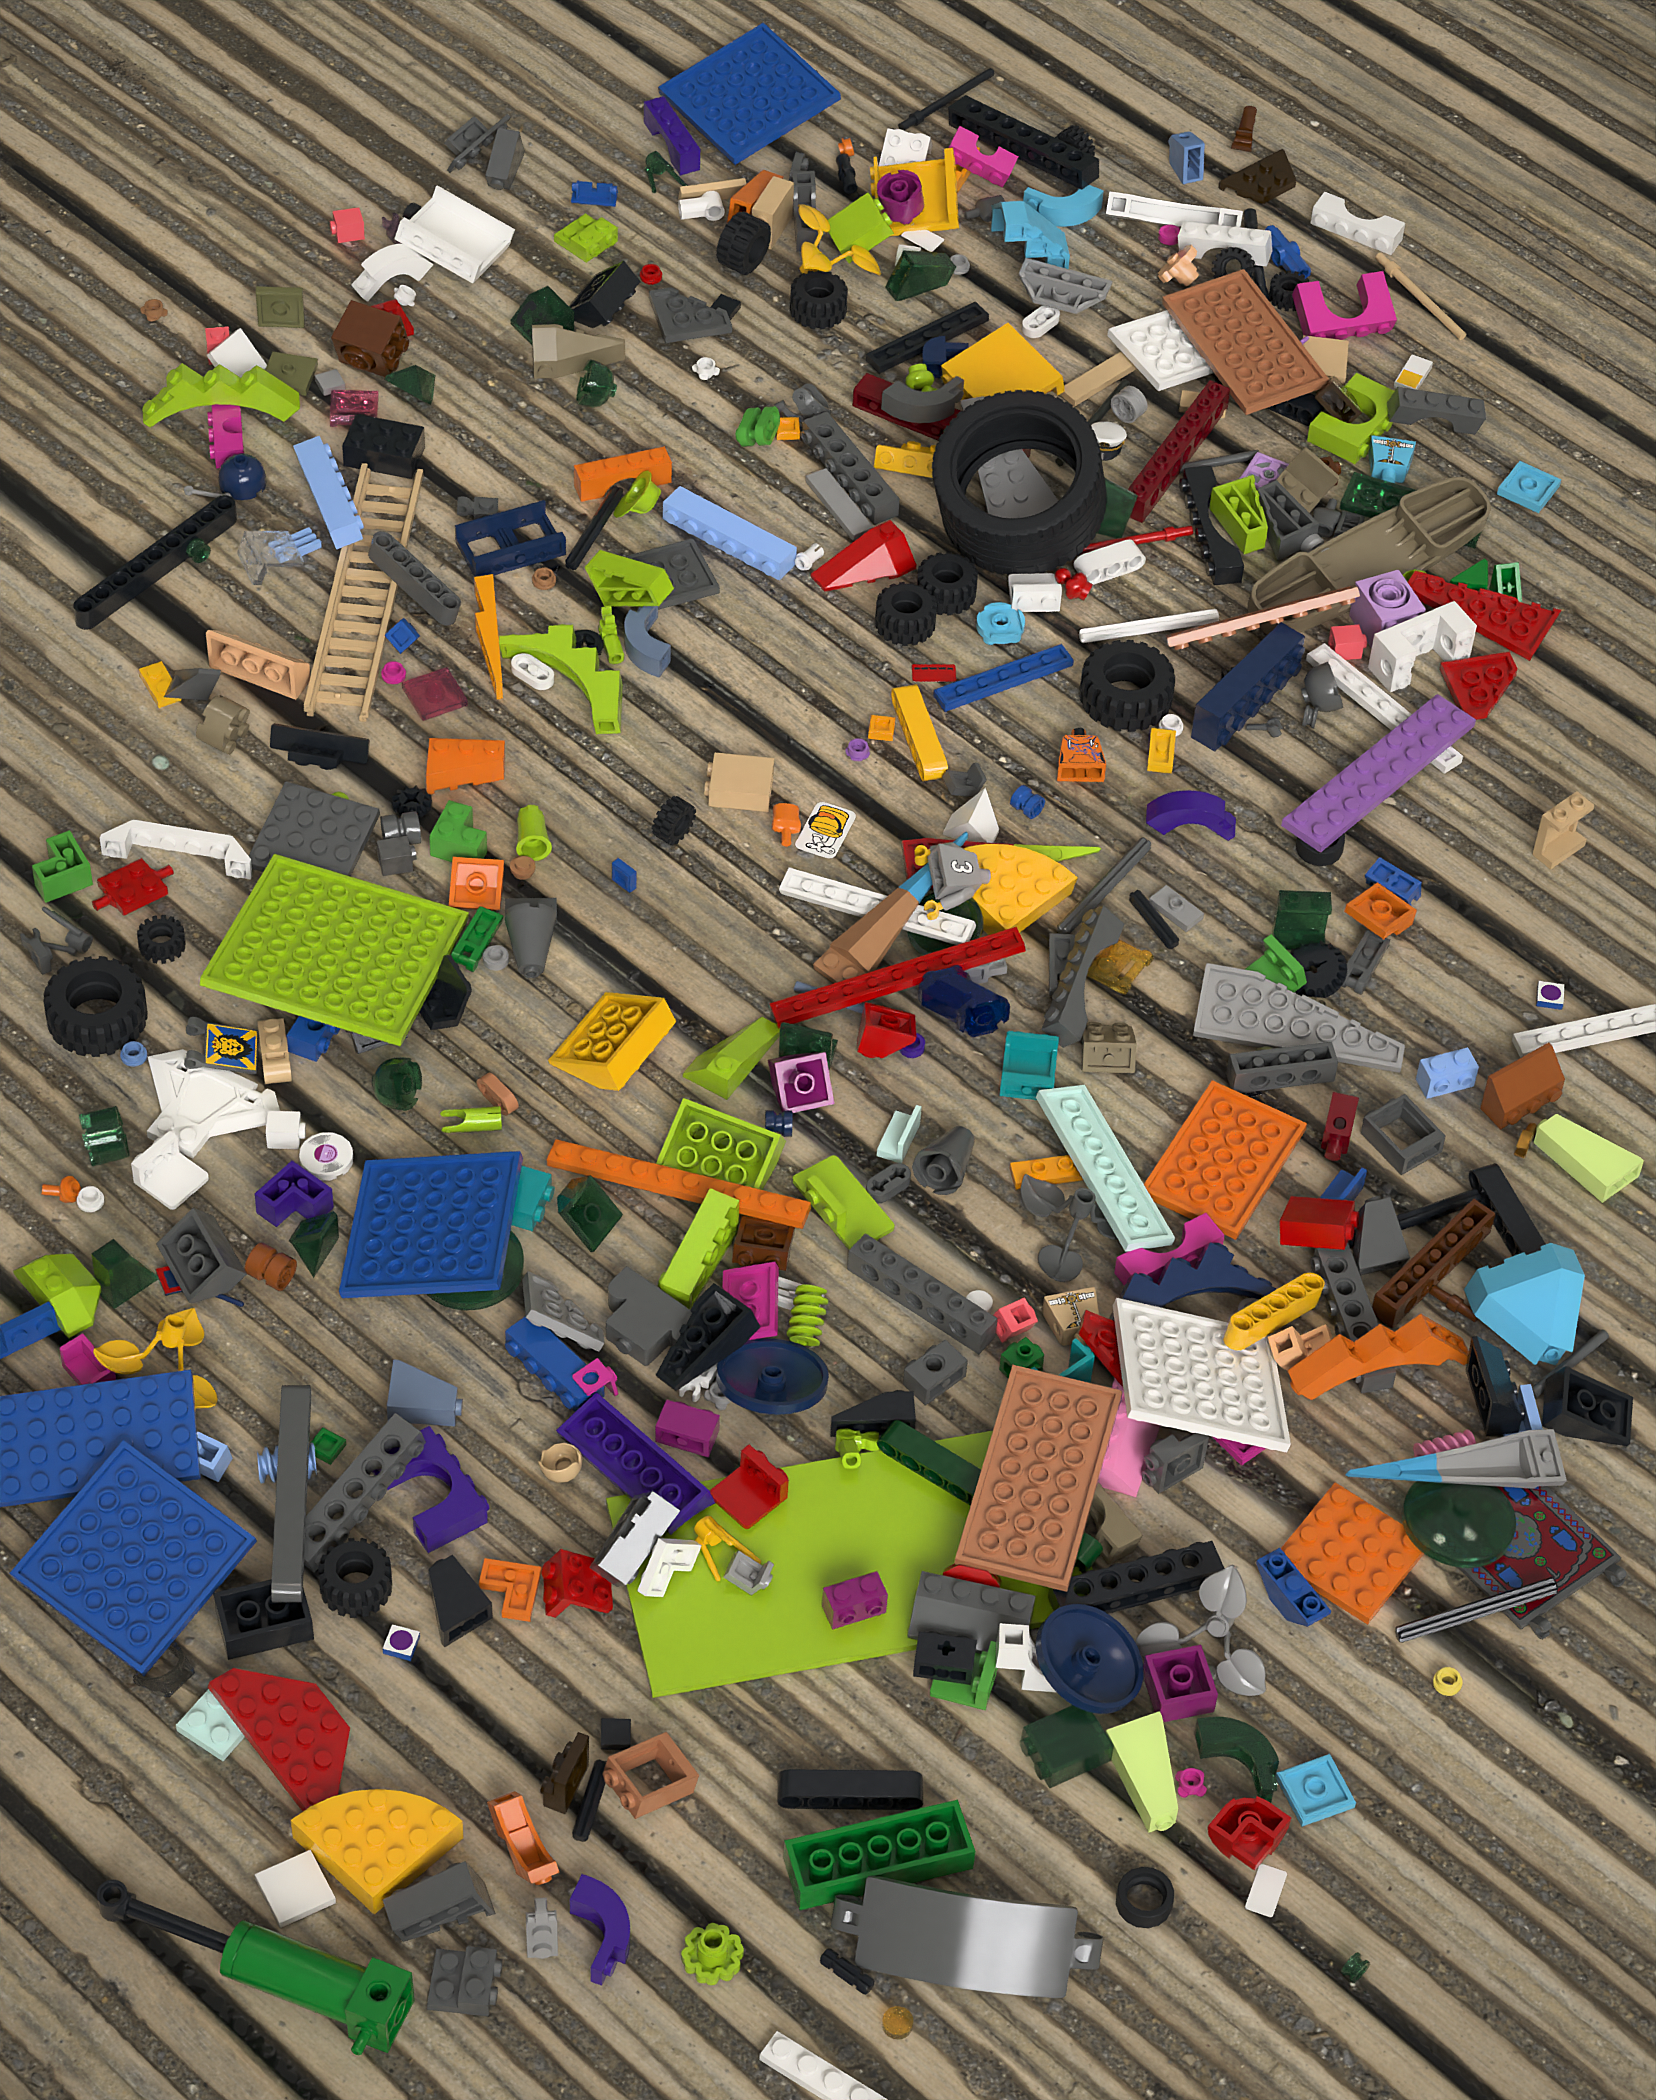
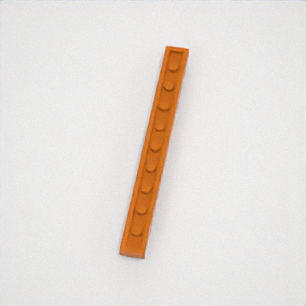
[546,1139,811,1229]

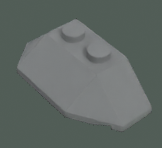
[1019,258,1113,314]

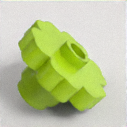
[681,1923,744,1985]

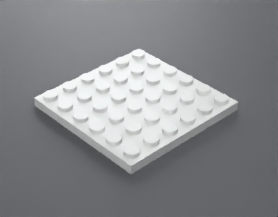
[1113,1298,1291,1452]

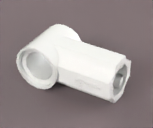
[678,191,725,221]

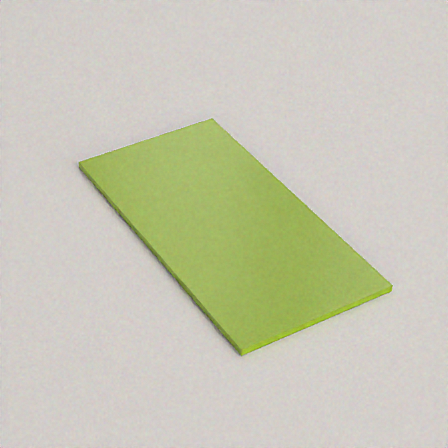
[606,1431,1093,1698]

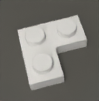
[638,1538,702,1597]

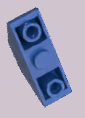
[1256,1548,1331,1627]

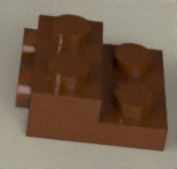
[732,1216,795,1271]

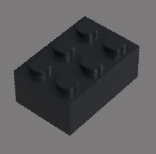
[342,414,425,479]
[213,1579,314,1660]

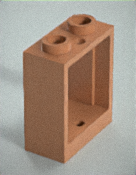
[602,1732,699,1819]

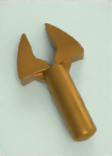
[1514,1123,1537,1159]

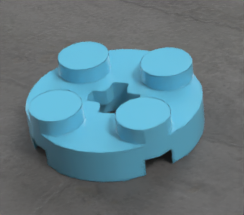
[976,602,1025,645]

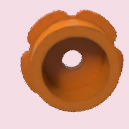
[838,138,855,157]

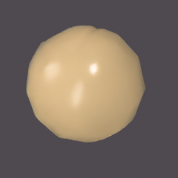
[538,1442,583,1483]

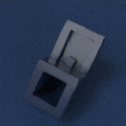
[922,336,969,378]

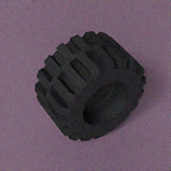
[716,211,771,275]
[790,270,848,330]
[917,552,978,616]
[875,582,937,646]
[318,1538,392,1618]

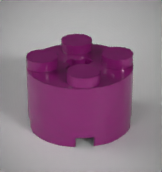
[877,170,924,224]

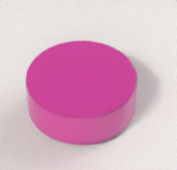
[1158,224,1180,245]

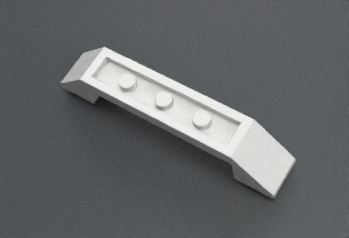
[100,820,252,879]

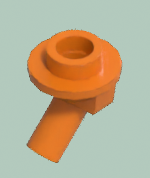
[41,1176,81,1203]

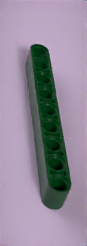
[877,1420,1103,1573]

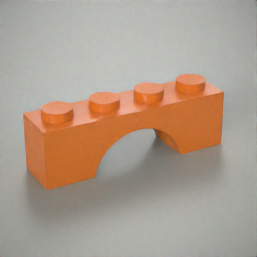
[574,446,672,502]

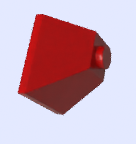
[857,1002,917,1058]

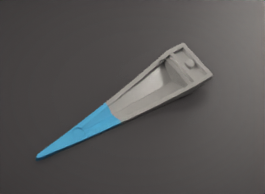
[1345,1429,1567,1489]

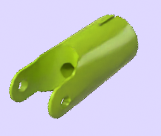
[440,1106,502,1133]

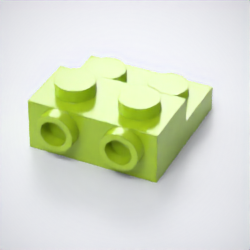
[554,213,618,263]

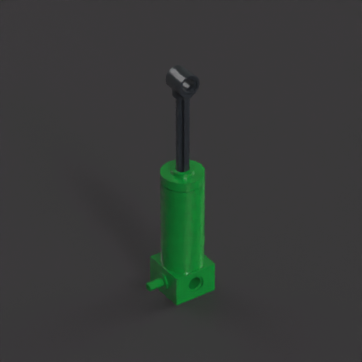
[97,1880,415,2056]

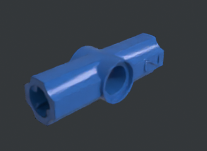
[1265,225,1311,279]

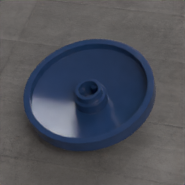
[716,1338,829,1415]
[1035,1604,1144,1714]

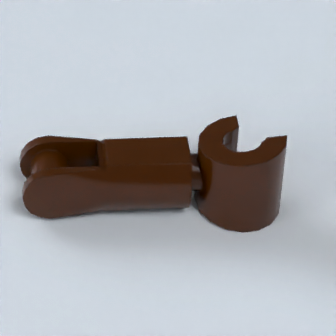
[1231,106,1257,152]

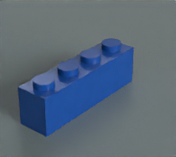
[505,1316,604,1412]

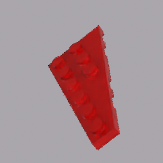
[1408,571,1561,661]

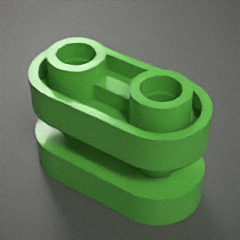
[735,406,780,447]

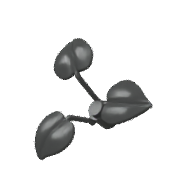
[1020,1174,1118,1282]

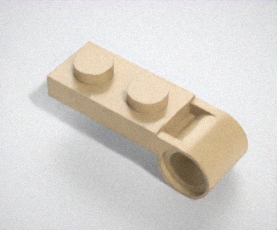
[257,1018,292,1084]

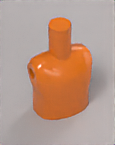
[772,803,801,847]

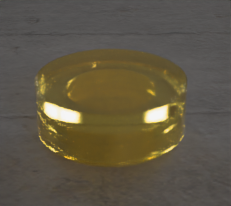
[882,2006,913,2040]

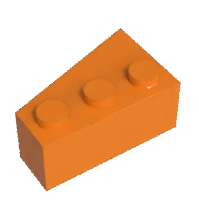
[426,738,505,795]

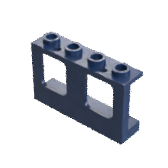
[455,500,566,577]

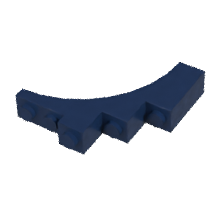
[1109,1242,1276,1321]

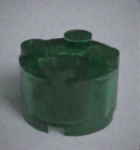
[79,1106,130,1167]

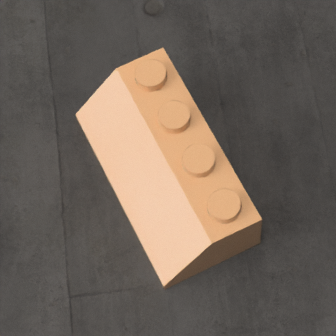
[206,630,310,700]

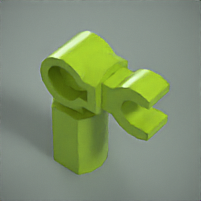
[598,606,624,664]
[835,1429,880,1469]

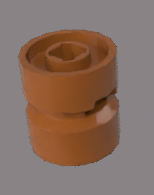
[244,1242,297,1291]

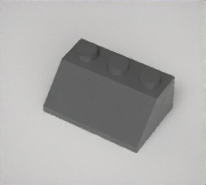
[156,1207,247,1304]

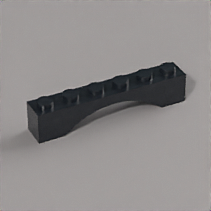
[1179,466,1244,585]

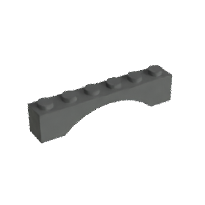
[1041,905,1124,1048]

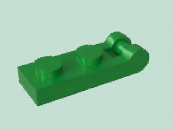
[451,906,503,972]

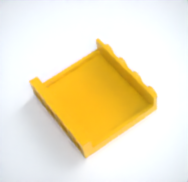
[870,148,959,236]
[941,323,1065,401]

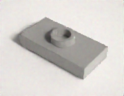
[1149,885,1204,932]

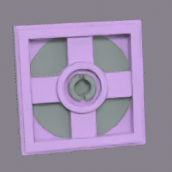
[1239,452,1289,490]

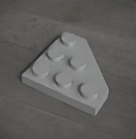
[522,1271,604,1352]

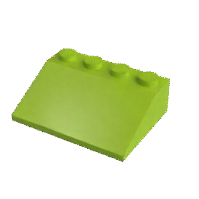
[656,1098,786,1190]

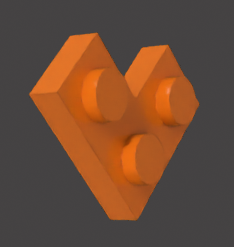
[479,1558,541,1622]

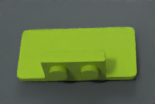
[793,1155,895,1250]

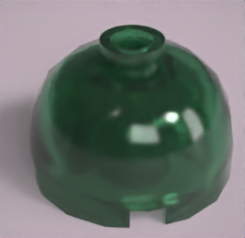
[576,359,617,408]
[372,1057,422,1111]

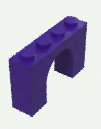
[372,1426,489,1553]

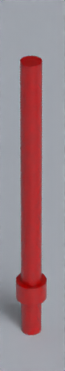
[1079,525,1193,555]

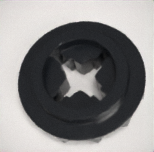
[574,630,604,655]
[392,785,432,818]

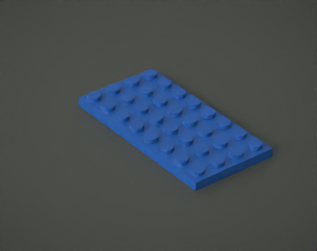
[0,1370,201,1507]

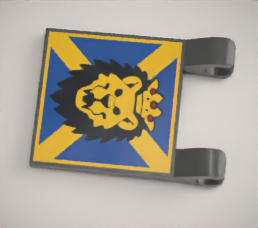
[184,1017,258,1075]

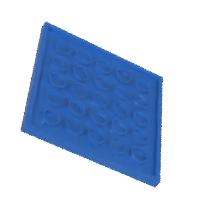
[658,23,841,165]
[339,1151,523,1298]
[10,1440,257,1677]

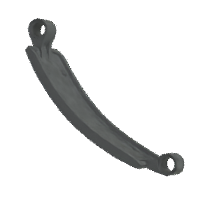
[831,1876,1104,1998]

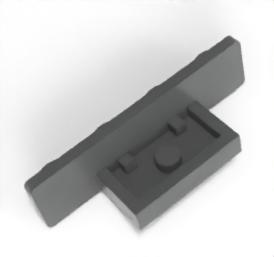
[444,114,511,173]

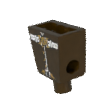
[1315,376,1362,423]

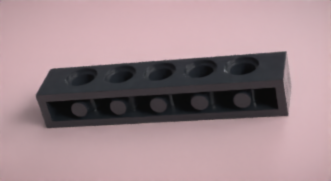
[1048,1541,1225,1614]

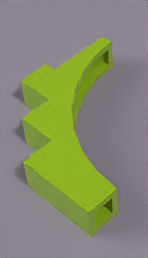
[142,363,300,428]
[499,624,623,734]

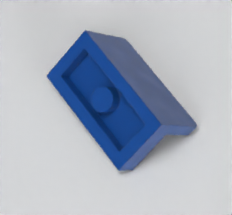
[1320,1167,1367,1201]

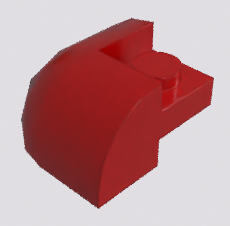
[1207,1796,1292,1871]

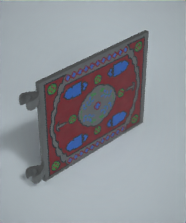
[1404,1483,1627,1639]

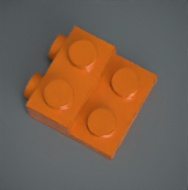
[1344,882,1417,940]

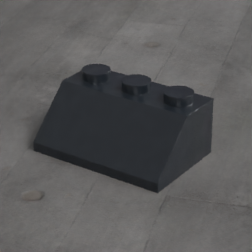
[562,261,641,328]
[1466,1336,1525,1437]

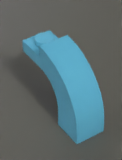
[1023,185,1104,227]

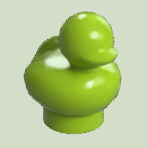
[905,364,937,392]

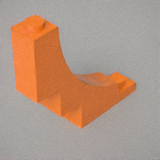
[1287,1314,1469,1400]

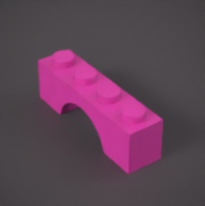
[1114,1213,1225,1286]

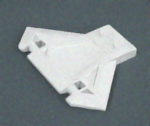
[147,1049,280,1159]

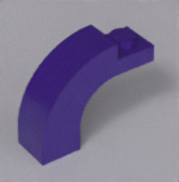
[1146,790,1236,841]
[570,1874,630,1986]

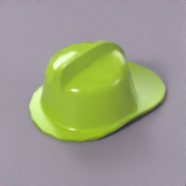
[614,470,661,518]

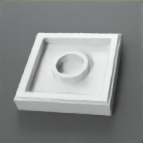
[206,328,267,378]
[255,1850,336,1928]

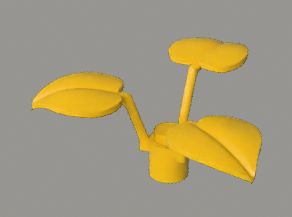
[798,204,881,276]
[93,1308,218,1408]

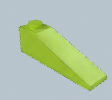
[683,1017,784,1100]

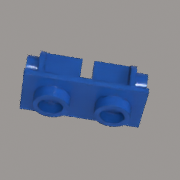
[571,180,618,207]

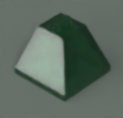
[1096,478,1138,538]
[557,1175,623,1252]

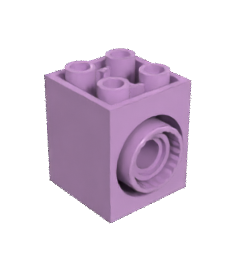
[1349,570,1425,649]

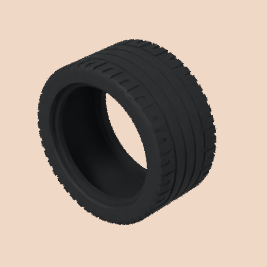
[932,390,1107,576]

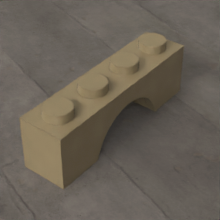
[1090,1482,1143,1565]

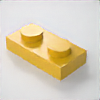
[139,661,182,708]
[1147,728,1176,774]

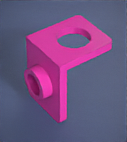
[572,1358,618,1396]

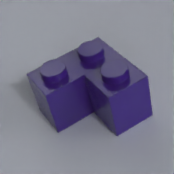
[254,1161,334,1227]

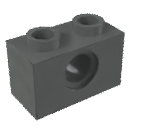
[903,1339,968,1406]

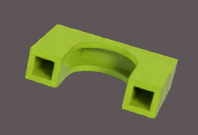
[1307,373,1395,464]

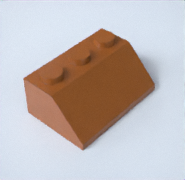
[1480,1042,1565,1130]

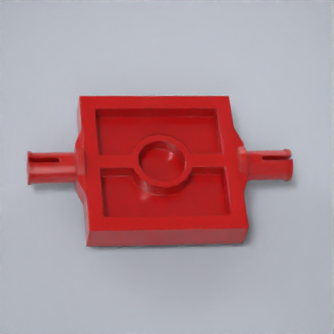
[92,858,174,916]

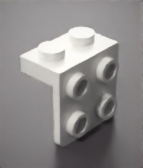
[879,129,932,166]
[1008,573,1062,612]
[131,1130,209,1210]

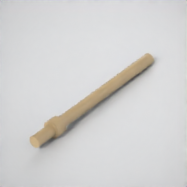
[1375,252,1466,340]

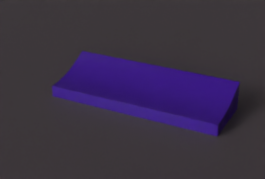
[556,1392,715,1535]

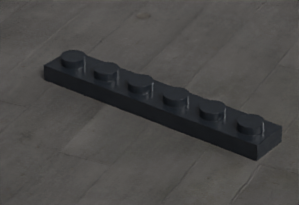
[866,302,989,374]

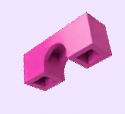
[944,126,1019,188]
[207,404,244,468]

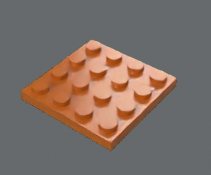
[1281,1482,1430,1625]

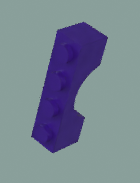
[644,96,701,176]

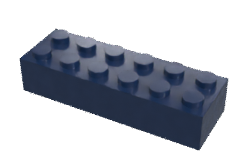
[1191,622,1305,752]

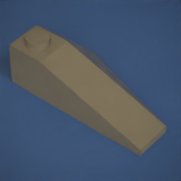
[532,324,625,379]

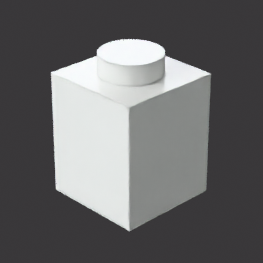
[266,1111,306,1149]

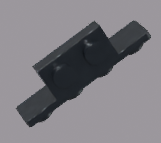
[270,723,370,770]

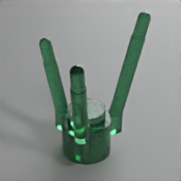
[644,151,688,193]

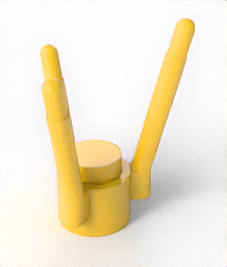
[694,1516,761,1582]

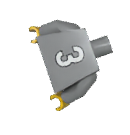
[914,842,991,920]

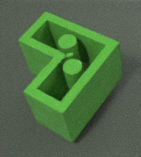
[429,800,487,862]
[32,830,93,903]

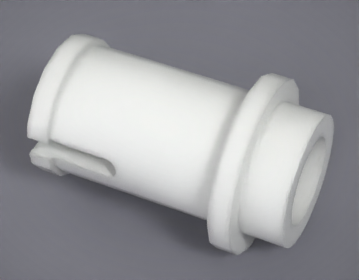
[795,543,824,570]

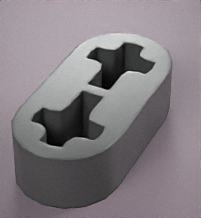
[866,1163,911,1204]

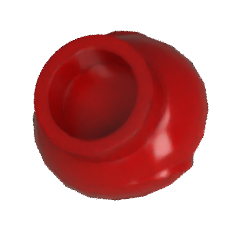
[1055,568,1093,601]

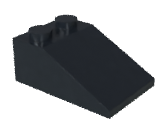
[1542,1366,1633,1446]

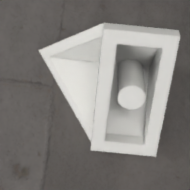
[943,788,999,843]

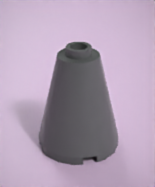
[505,903,556,978]
[912,1126,975,1195]

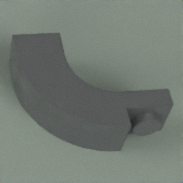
[881,376,964,423]

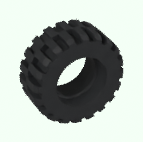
[1079,640,1176,732]
[43,956,148,1057]

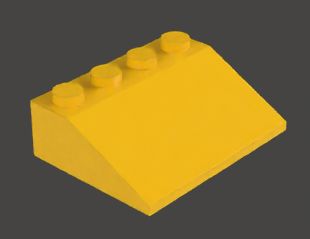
[548,992,676,1091]

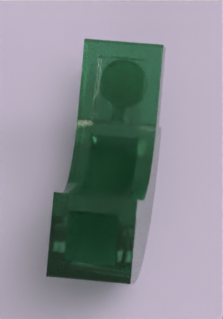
[1194,1717,1279,1803]

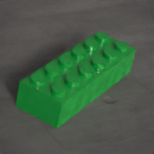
[783,1800,976,1911]

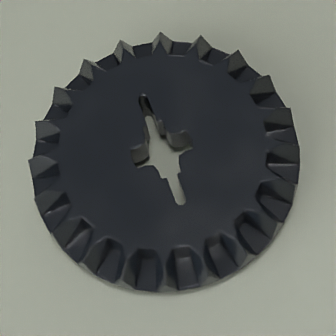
[1290,940,1348,998]

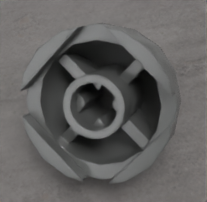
[1301,662,1344,712]

